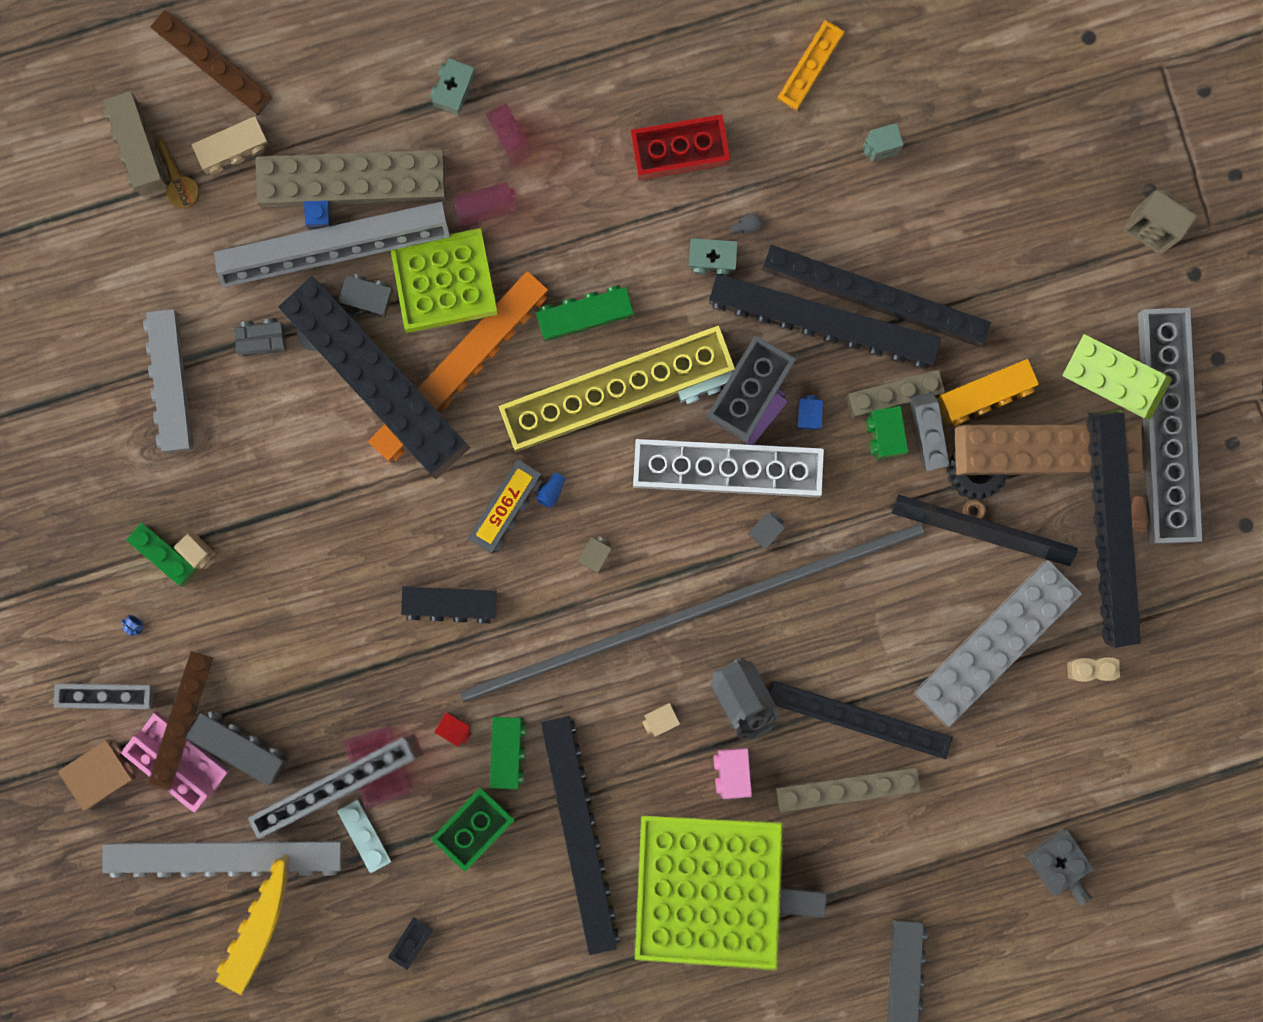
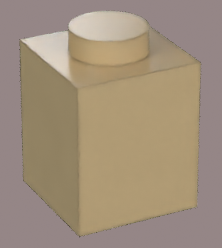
[642,703,680,737]

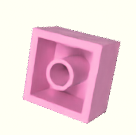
[713,747,751,799]

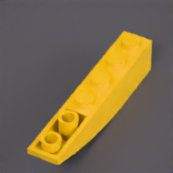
[216,854,289,995]

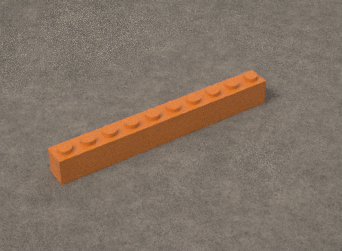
[368,271,548,463]

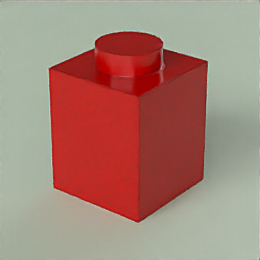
[434,712,472,747]

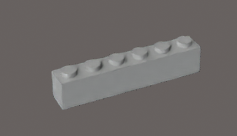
[143,309,193,453]

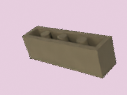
[846,370,945,419]

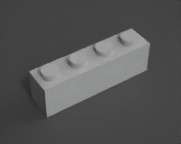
[54,684,155,709]

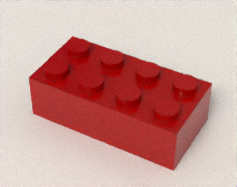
[630,114,730,181]

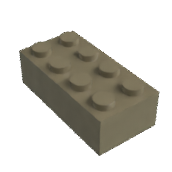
[103,91,168,197]
[1122,190,1197,255]

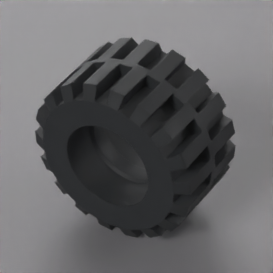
[947,451,1008,500]

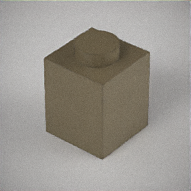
[578,536,612,573]

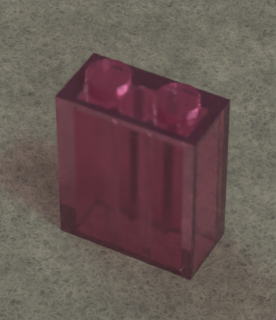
[486,103,530,166]
[453,182,518,228]

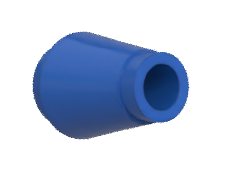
[536,472,566,508]

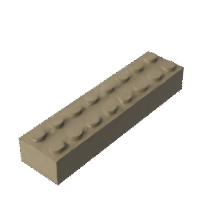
[256,150,446,208]

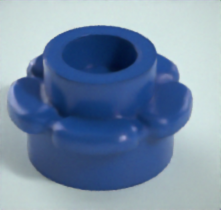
[122,615,144,636]

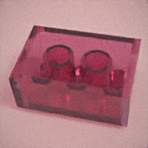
[343,725,413,809]

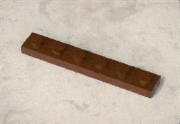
[150,10,272,116]
[147,651,214,792]

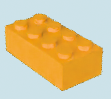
[937,359,1039,427]

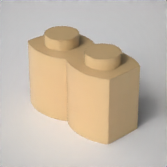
[174,532,216,570]
[1067,657,1120,682]

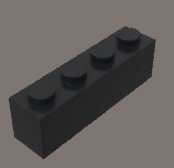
[401,586,497,624]

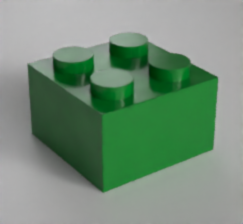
[865,406,908,461]

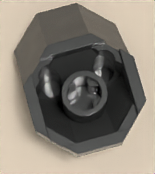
[711,658,780,739]

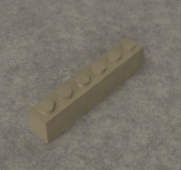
[775,767,920,812]

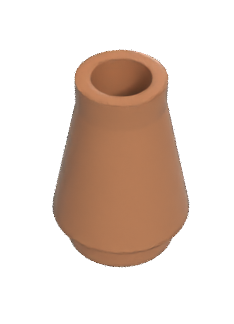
[1131,496,1150,532]

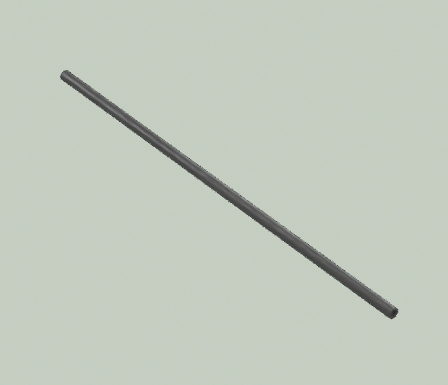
[460,523,925,702]

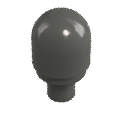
[730,213,763,235]

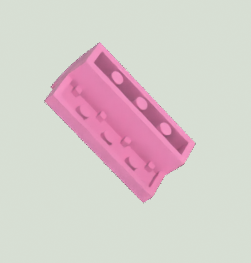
[121,711,230,813]

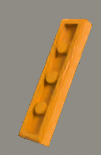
[777,20,845,111]

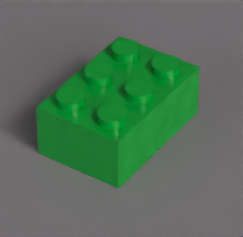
[431,786,515,872]

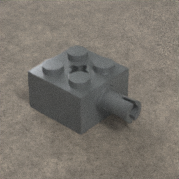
[1024,828,1094,906]

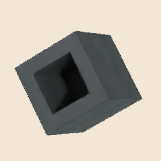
[748,512,785,549]

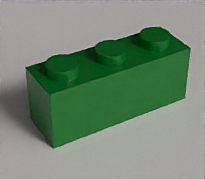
[126,522,199,587]
[490,717,526,789]

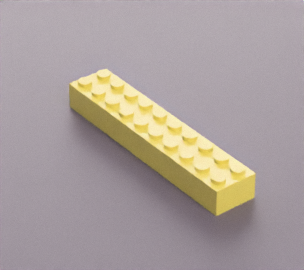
[498,326,735,452]

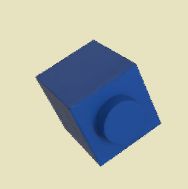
[304,201,331,229]
[796,395,823,430]

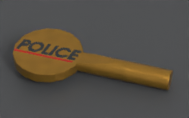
[155,139,199,209]

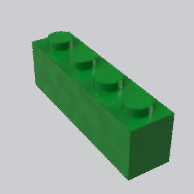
[536,285,633,342]

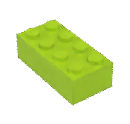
[1062,334,1173,420]

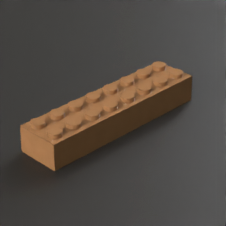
[955,425,1143,475]

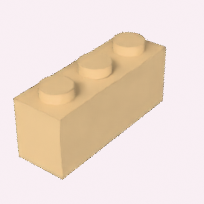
[191,116,270,175]

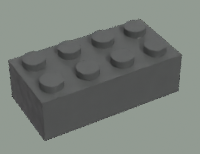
[706,335,796,442]
[186,711,289,786]

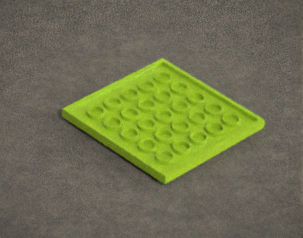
[635,816,783,969]

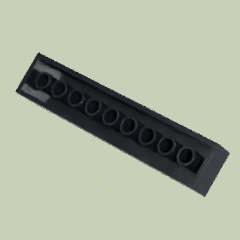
[278,276,470,479]

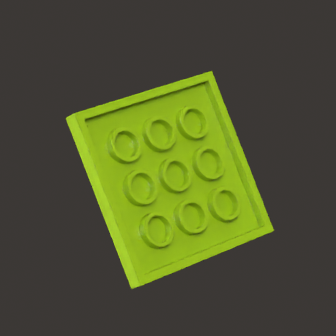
[391,228,498,333]

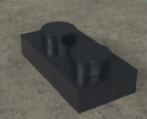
[388,917,434,970]

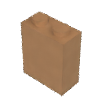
[58,739,136,811]

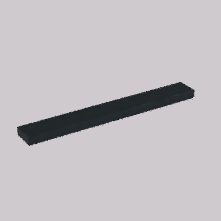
[891,495,1078,566]
[769,681,953,759]

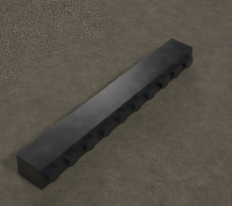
[762,245,992,347]
[708,274,941,370]
[1087,409,1141,648]
[541,716,620,955]

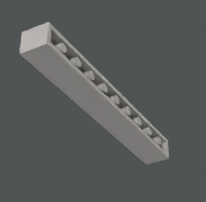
[214,202,450,288]
[102,841,343,877]

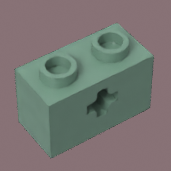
[430,58,476,116]
[863,123,903,162]
[688,238,737,276]

